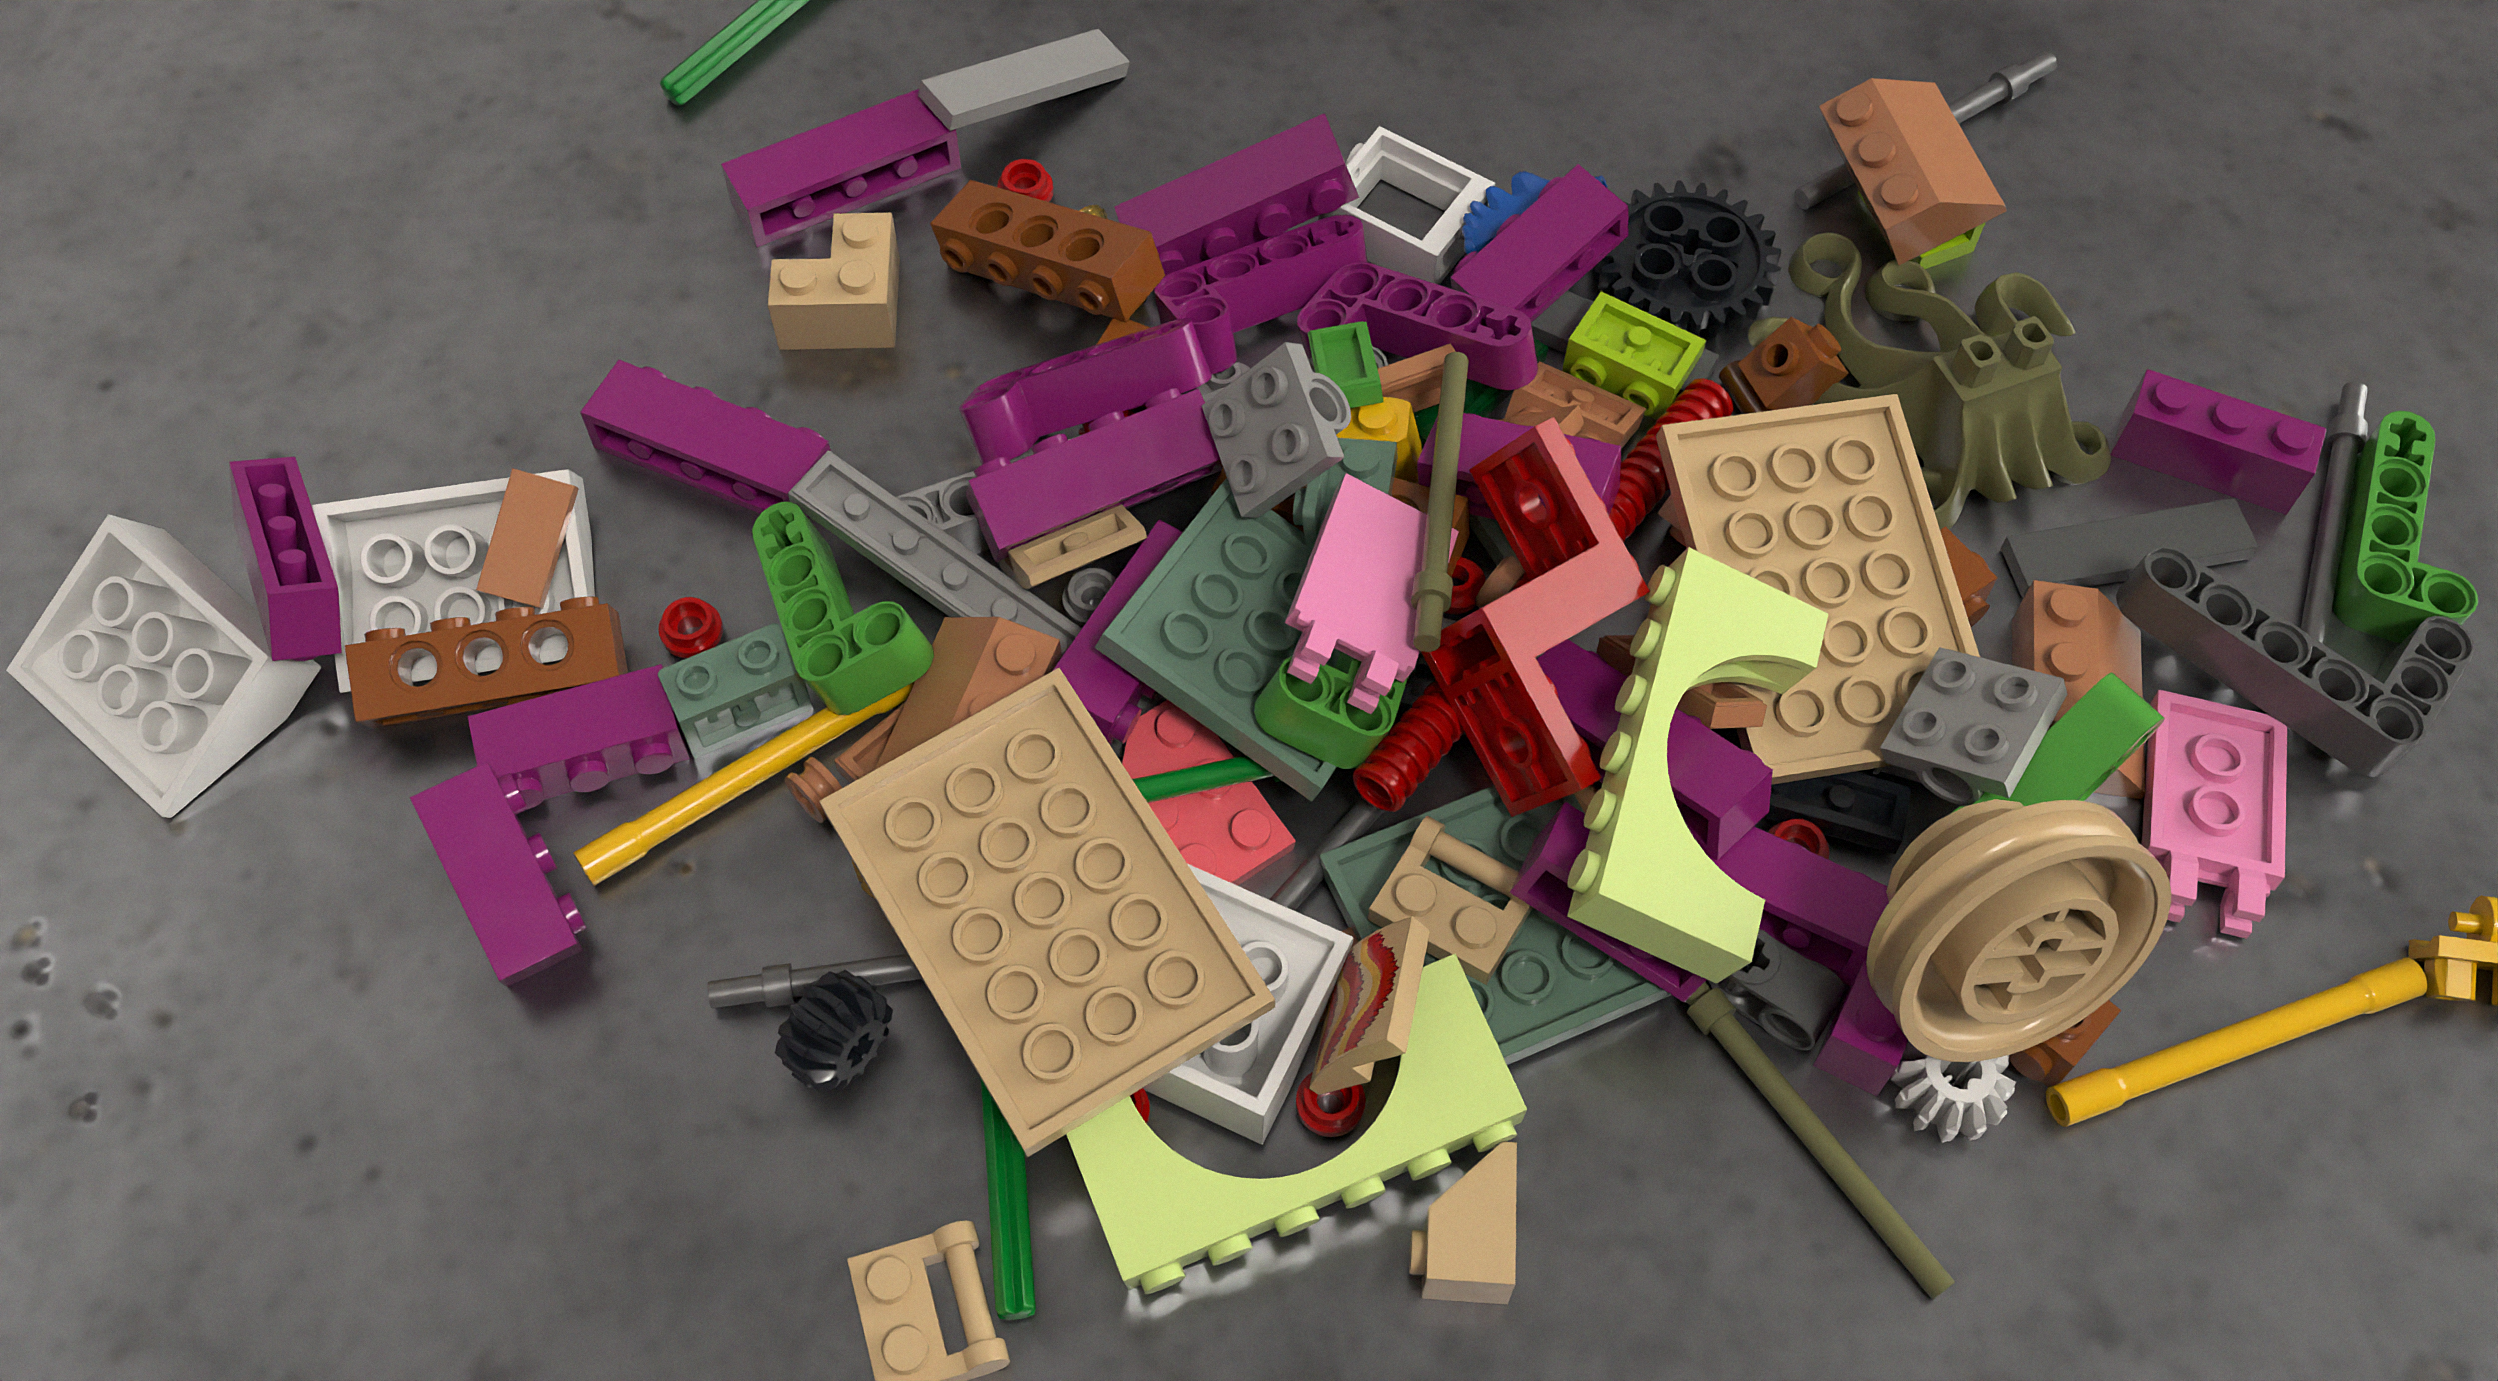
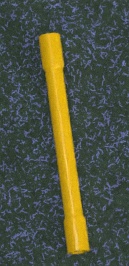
[573,681,915,886]
[2046,957,2427,1127]

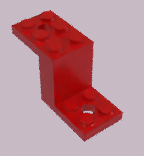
[1421,417,1650,817]

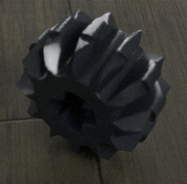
[775,970,893,1094]

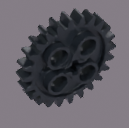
[1593,181,1782,339]

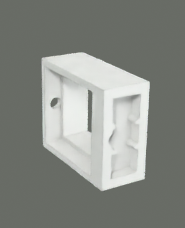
[1318,126,1495,285]

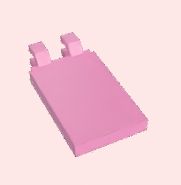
[1285,473,1459,714]
[2142,690,2287,939]

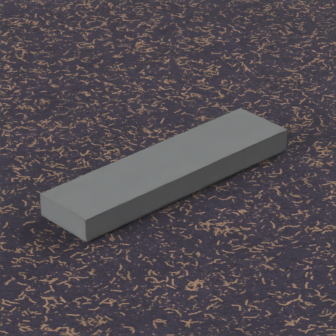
[918,29,1130,131]

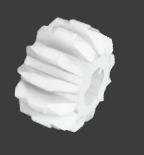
[1889,1041,2016,1143]

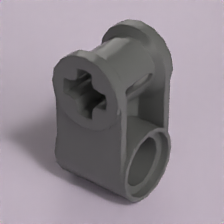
[1706,929,1846,1050]

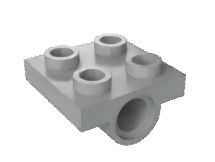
[1202,342,1351,518]
[1880,647,2068,805]

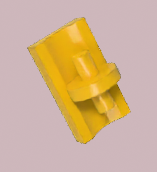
[2408,895,2498,1007]

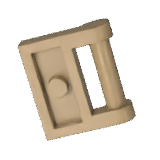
[1368,816,1533,985]
[847,1221,1010,1381]

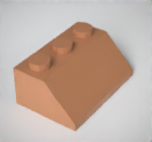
[1819,78,2007,265]
[2012,580,2146,799]
[875,617,1062,770]

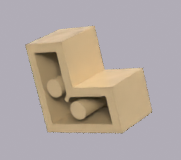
[768,213,900,350]

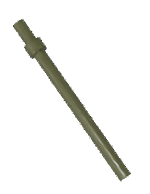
[1411,352,1469,652]
[1686,982,1955,1300]

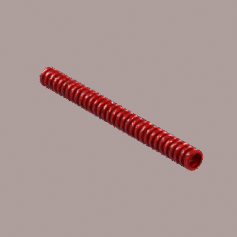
[1353,378,1733,812]

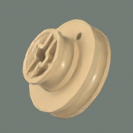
[1866,799,2171,1062]

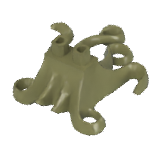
[1748,232,2112,530]

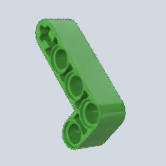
[2332,410,2479,644]
[752,502,934,715]
[1254,652,1408,769]
[1952,672,2165,813]

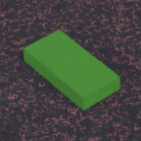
[1308,321,1384,408]

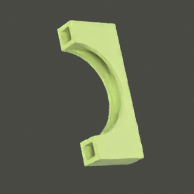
[1567,547,1828,984]
[1066,953,1527,1294]

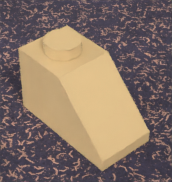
[1409,1141,1517,1305]

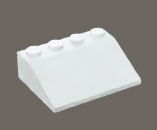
[312,469,595,693]
[6,514,321,818]
[1143,864,1353,1145]

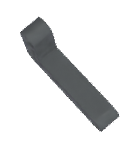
[2116,546,2475,777]

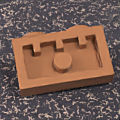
[1505,362,1646,449]

